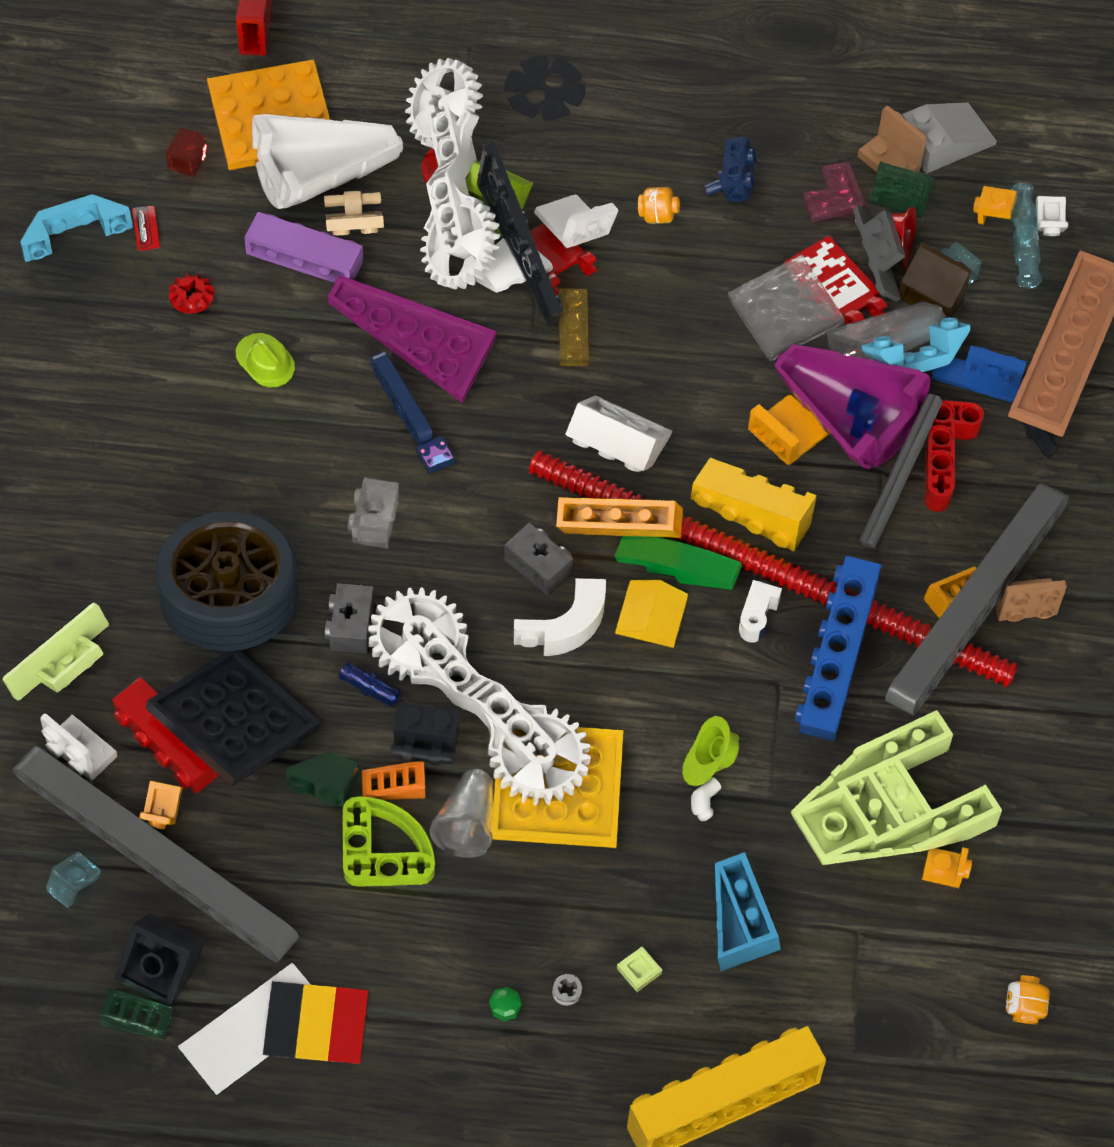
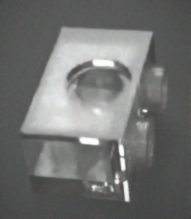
[348,477,399,548]

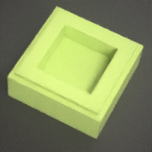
[617,947,662,992]

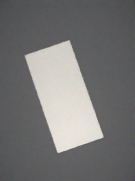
[178,963,311,1095]

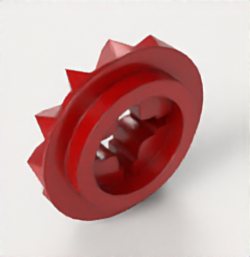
[169,273,214,314]

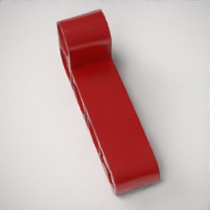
[924,400,984,512]

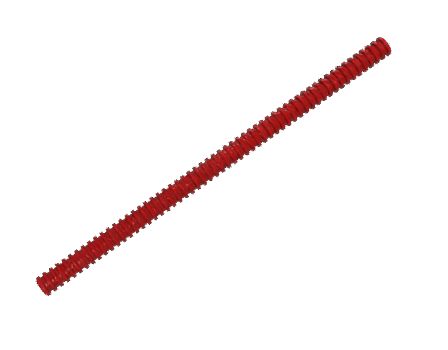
[529,450,1018,688]

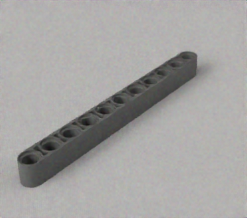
[885,483,1068,716]
[13,746,299,962]

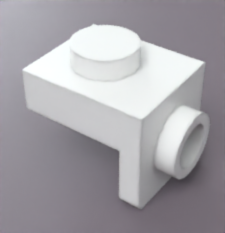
[1036,196,1068,236]

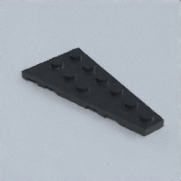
[477,142,563,327]

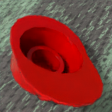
[892,207,917,270]

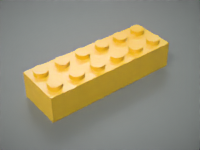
[627,1026,826,1147]

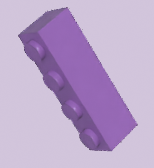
[244,212,363,283]

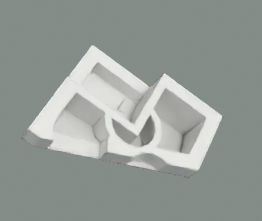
[475,238,553,293]

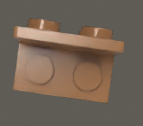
[857,106,927,189]
[995,578,1067,622]

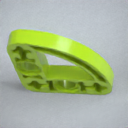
[343,797,435,886]

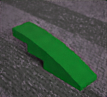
[614,536,742,590]

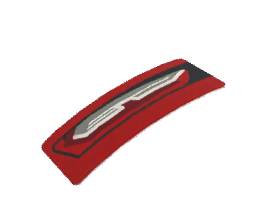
[132,206,160,251]

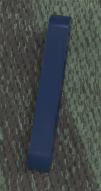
[369,351,433,445]

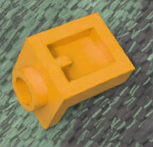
[922,847,972,888]

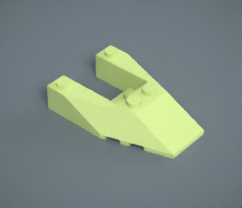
[791,710,1002,865]

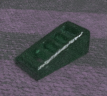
[100,989,174,1039]

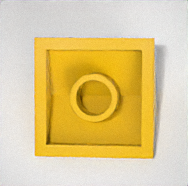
[615,580,688,648]

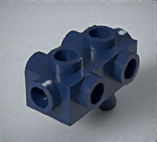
[704,137,757,202]

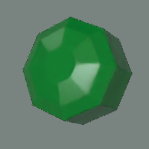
[489,987,521,1022]

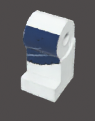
[739,580,782,642]

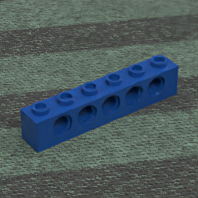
[795,556,881,742]

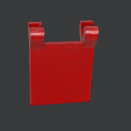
[530,223,597,295]

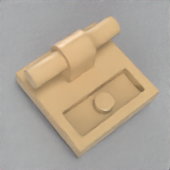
[324,191,384,236]

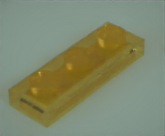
[559,289,589,366]

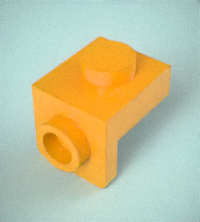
[973,186,1017,225]
[139,781,183,829]

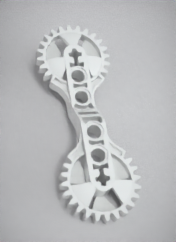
[405,58,500,290]
[368,587,591,806]

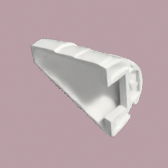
[252,114,403,209]

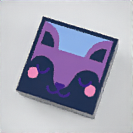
[416,436,455,474]

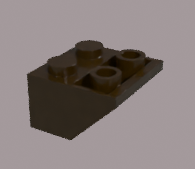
[899,243,972,322]

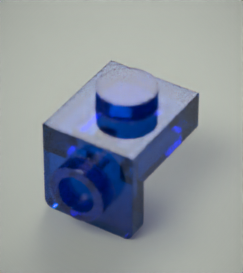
[846,388,880,440]

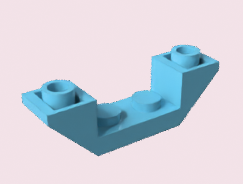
[20,194,133,262]
[862,318,970,372]

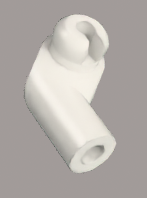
[691,777,721,821]

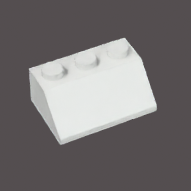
[565,395,672,472]

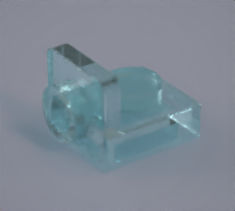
[46,852,101,908]

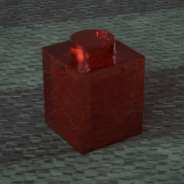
[166,128,208,178]

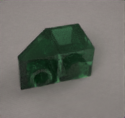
[285,752,359,807]

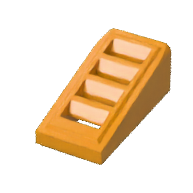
[924,566,977,619]

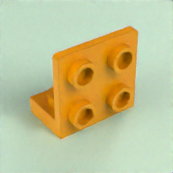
[748,395,829,466]

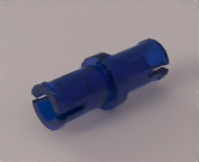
[338,661,401,708]

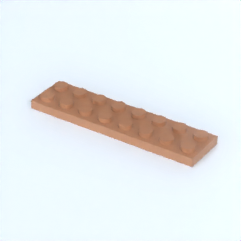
[1008,250,1114,437]

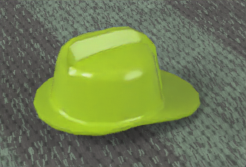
[236,333,295,388]
[682,716,739,786]

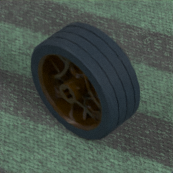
[156,511,298,651]

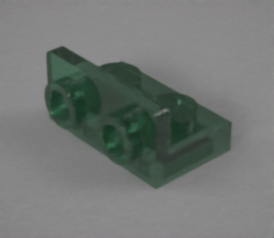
[869,161,934,218]

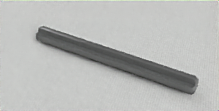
[860,393,942,549]

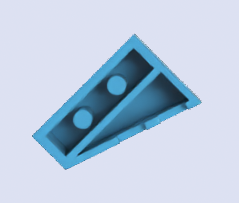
[715,852,781,972]

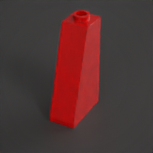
[236,0,272,56]

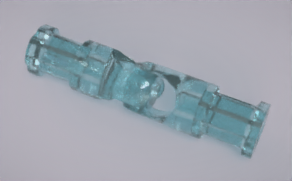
[1010,183,1042,288]

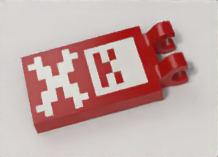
[784,236,887,334]

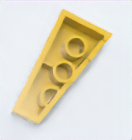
[691,458,817,552]

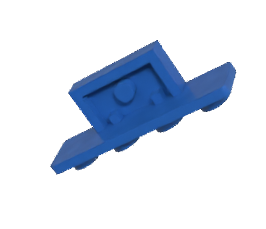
[931,345,1026,403]

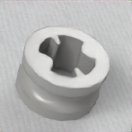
[552,974,582,1006]

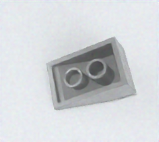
[902,103,997,174]

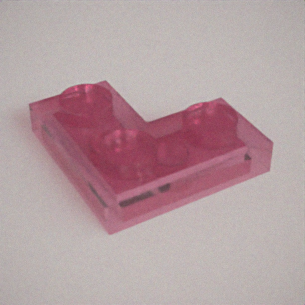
[803,161,865,222]

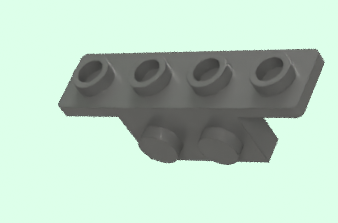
[853,205,906,302]

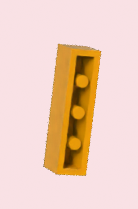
[556,498,683,538]

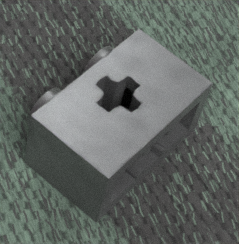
[504,523,573,596]
[325,583,374,654]

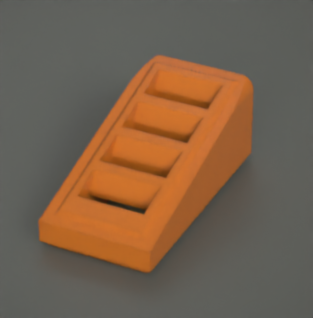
[362,761,425,800]

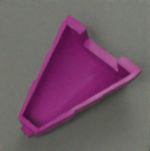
[774,344,930,469]

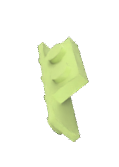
[3,603,109,701]

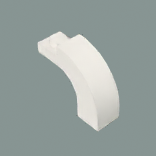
[514,579,606,656]

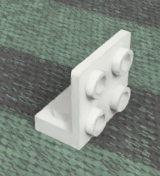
[534,195,618,248]
[40,714,118,781]

